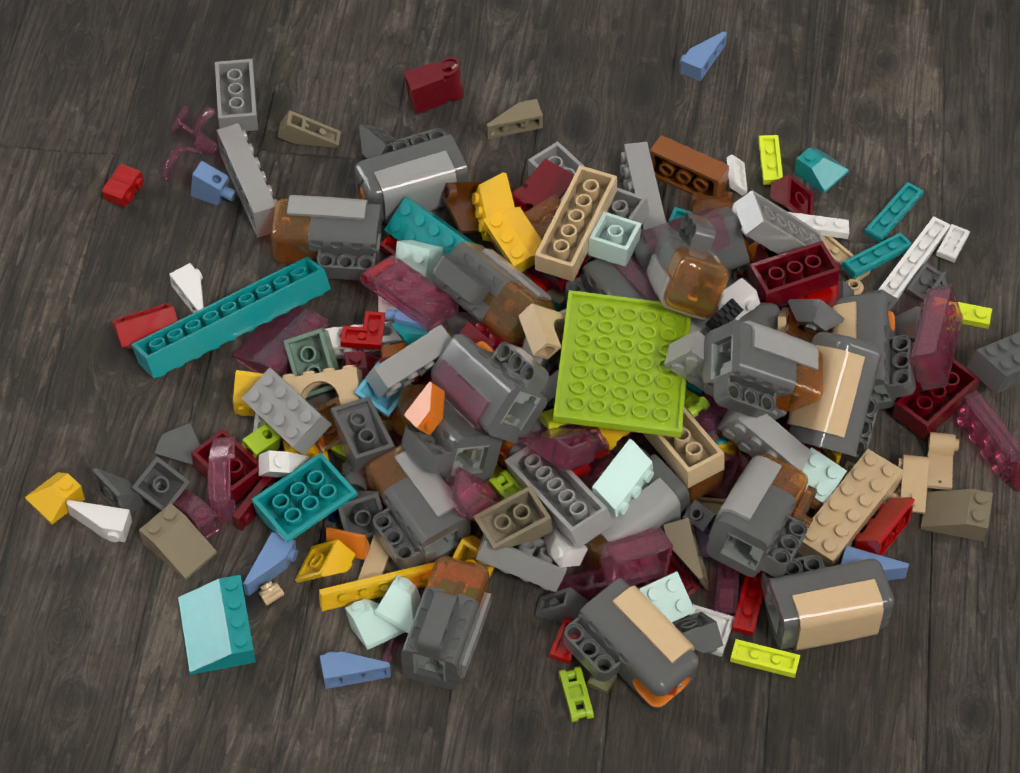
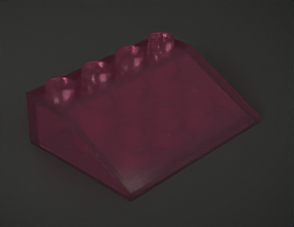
[232,307,330,378]

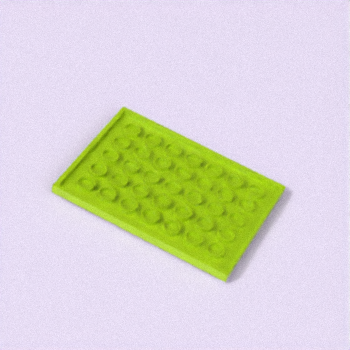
[552,290,692,438]

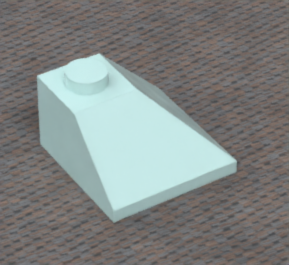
[374,575,421,634]
[345,599,405,650]

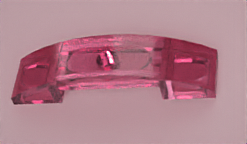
[208,437,235,523]

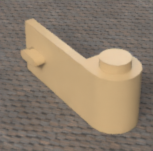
[927,432,959,490]
[897,454,929,514]

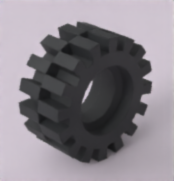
[705,298,744,330]

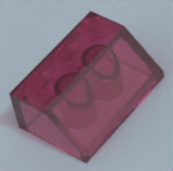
[452,467,502,522]
[600,528,673,587]

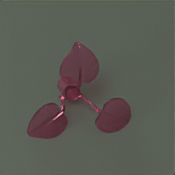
[162,104,218,181]

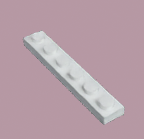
[732,205,849,239]
[878,216,951,298]

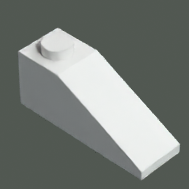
[169,263,204,313]
[259,450,313,478]
[67,500,132,542]
[543,521,588,568]

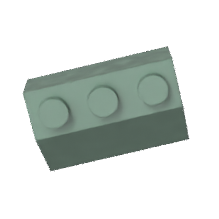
[284,328,339,399]

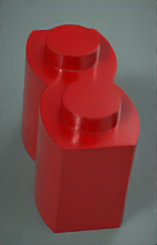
[102,164,144,207]

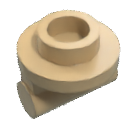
[258,581,284,606]

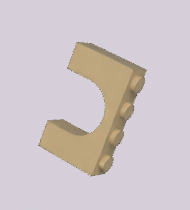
[518,304,566,359]
[283,365,363,405]

